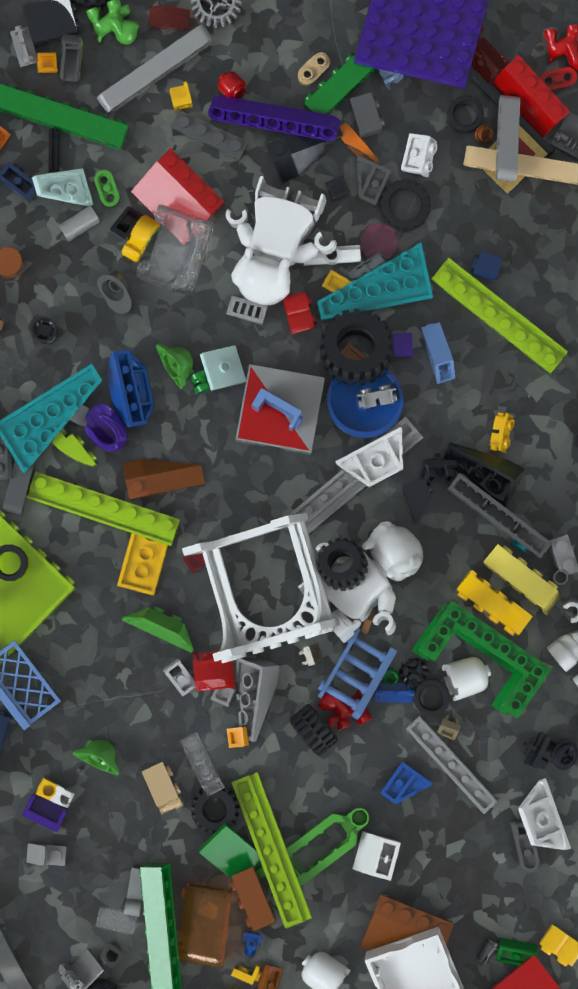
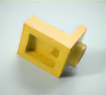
[231,964,262,985]

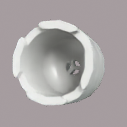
[442,657,491,701]
[302,952,351,989]

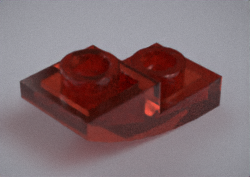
[148,6,190,30]

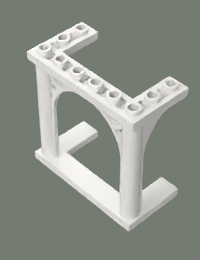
[182,513,340,663]

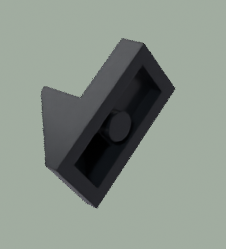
[110,206,143,241]

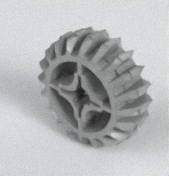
[191,0,242,28]

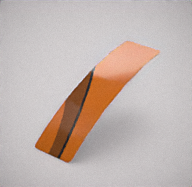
[340,122,379,163]

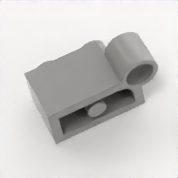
[549,535,578,586]
[124,866,144,917]

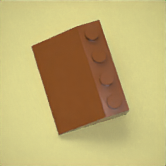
[359,893,454,951]

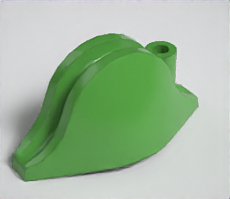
[156,343,194,389]
[73,740,120,776]

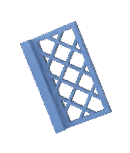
[0,640,61,730]

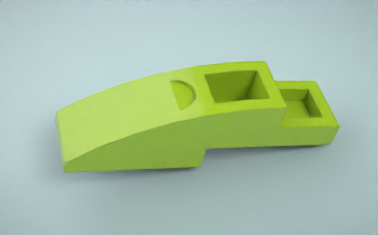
[51,428,97,467]

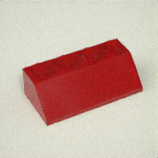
[492,55,571,138]

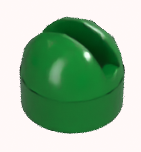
[383,668,399,685]

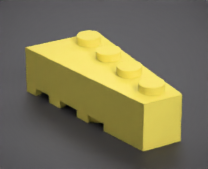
[483,544,561,615]

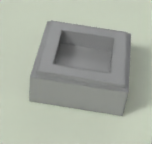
[210,688,236,707]

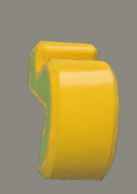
[121,215,160,262]

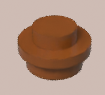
[475,124,493,143]

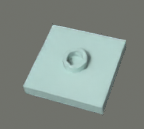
[200,345,246,391]

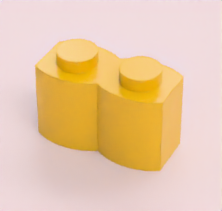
[539,924,578,967]

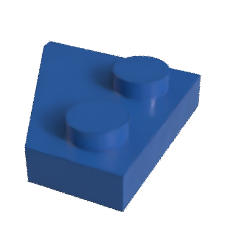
[380,762,433,804]

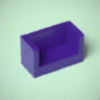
[22,793,68,832]

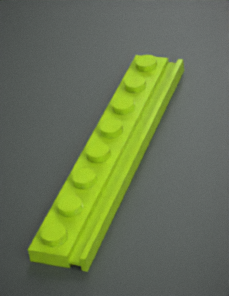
[431,257,568,374]
[26,472,180,546]
[231,772,312,929]

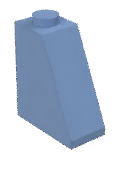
[421,322,455,384]

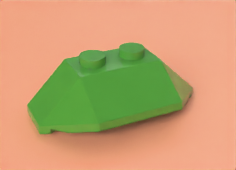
[122,606,194,653]

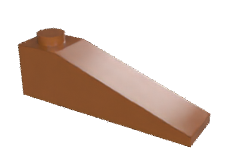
[122,459,205,500]

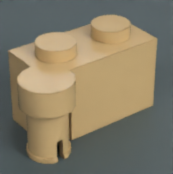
[141,762,184,814]

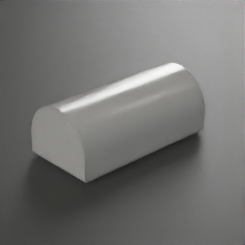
[58,206,100,242]

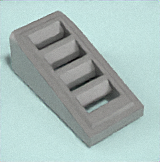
[226,296,268,326]

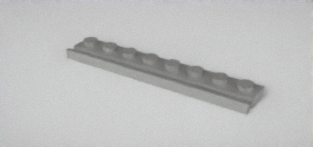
[289,416,423,534]

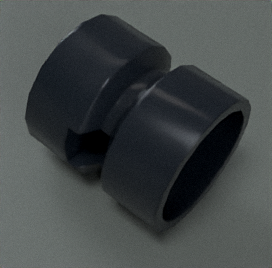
[31,317,58,345]

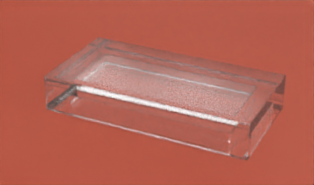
[95,907,137,935]

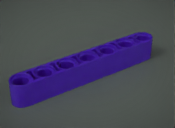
[208,95,340,141]

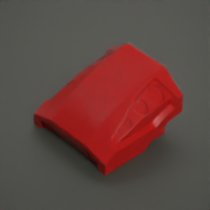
[192,650,235,692]

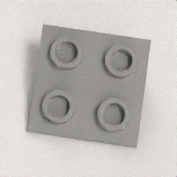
[59,949,104,989]

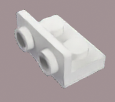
[401,133,437,177]

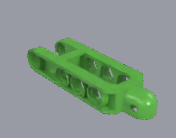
[255,808,369,896]

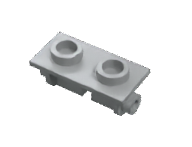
[10,25,37,68]
[356,385,397,409]

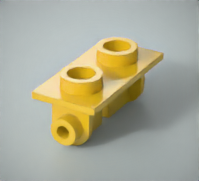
[489,412,514,453]

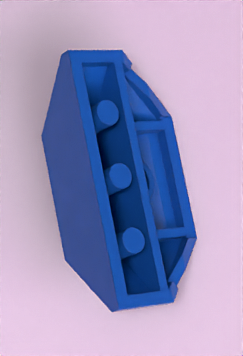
[106,350,154,427]

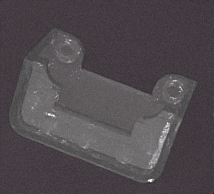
[136,204,213,294]

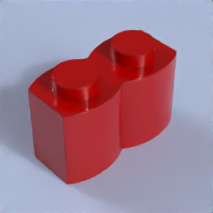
[283,291,317,335]

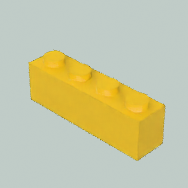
[456,570,533,636]

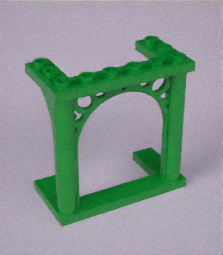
[411,601,551,719]

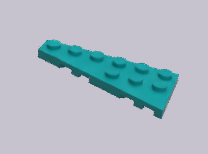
[317,243,433,321]
[0,364,103,474]

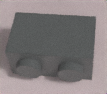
[349,92,385,138]

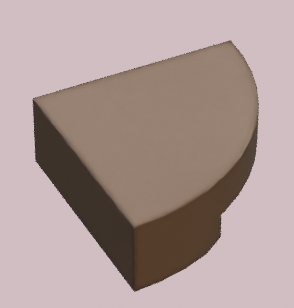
[360,608,376,635]

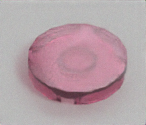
[360,224,397,260]

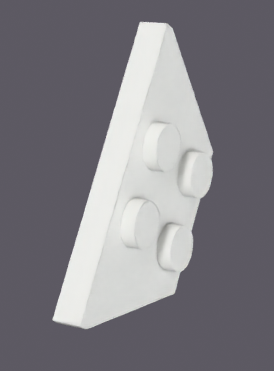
[335,427,403,487]
[518,778,571,850]

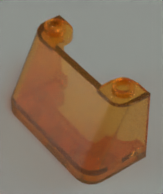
[178,882,233,969]

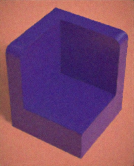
[392,333,413,358]

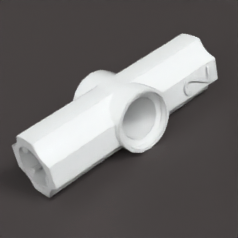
[304,245,361,266]

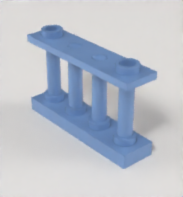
[318,628,397,720]

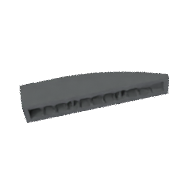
[447,473,552,559]
[0,923,33,989]

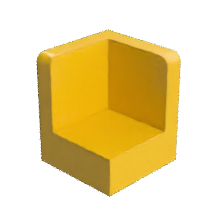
[169,81,193,111]

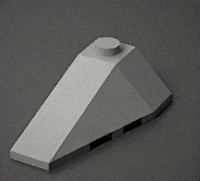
[235,657,280,742]

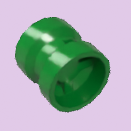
[189,370,211,394]

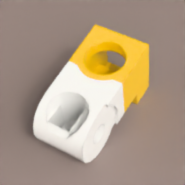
[36,777,75,808]

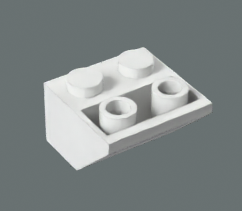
[352,831,401,881]

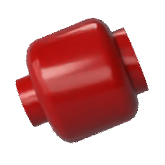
[218,71,246,99]

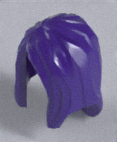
[85,403,128,452]

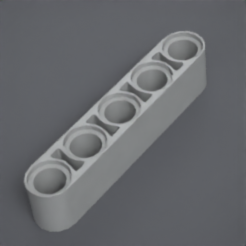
[495,95,520,181]

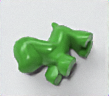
[86,0,140,45]

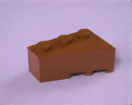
[230,867,277,931]

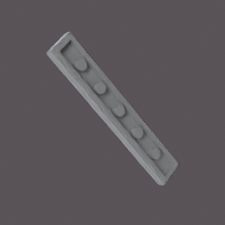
[405,715,498,814]

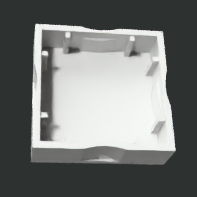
[365,926,464,989]

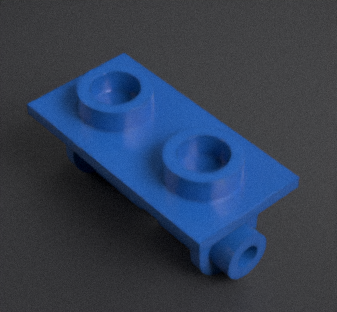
[375,683,414,703]
[242,931,263,957]

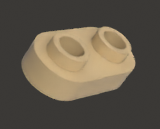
[298,52,330,86]

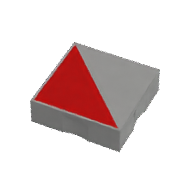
[235,364,325,455]

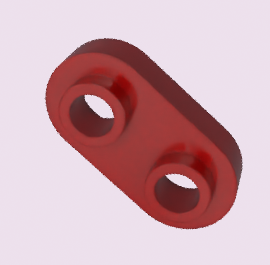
[540,67,577,90]

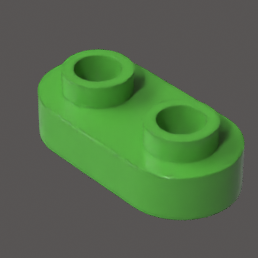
[94,170,120,208]

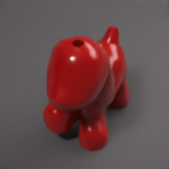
[544,24,578,71]
[318,686,372,731]

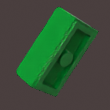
[496,938,538,965]

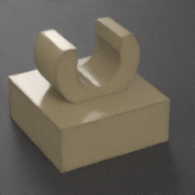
[299,643,324,666]
[436,715,461,740]

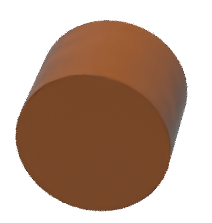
[0,247,24,279]

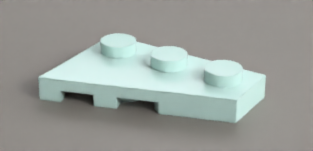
[32,168,94,206]

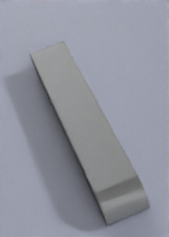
[97,24,214,114]

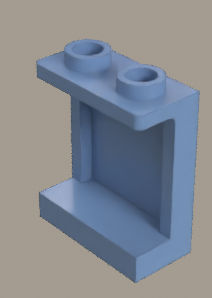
[252,388,303,431]

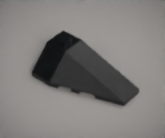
[266,127,343,183]
[444,442,525,507]

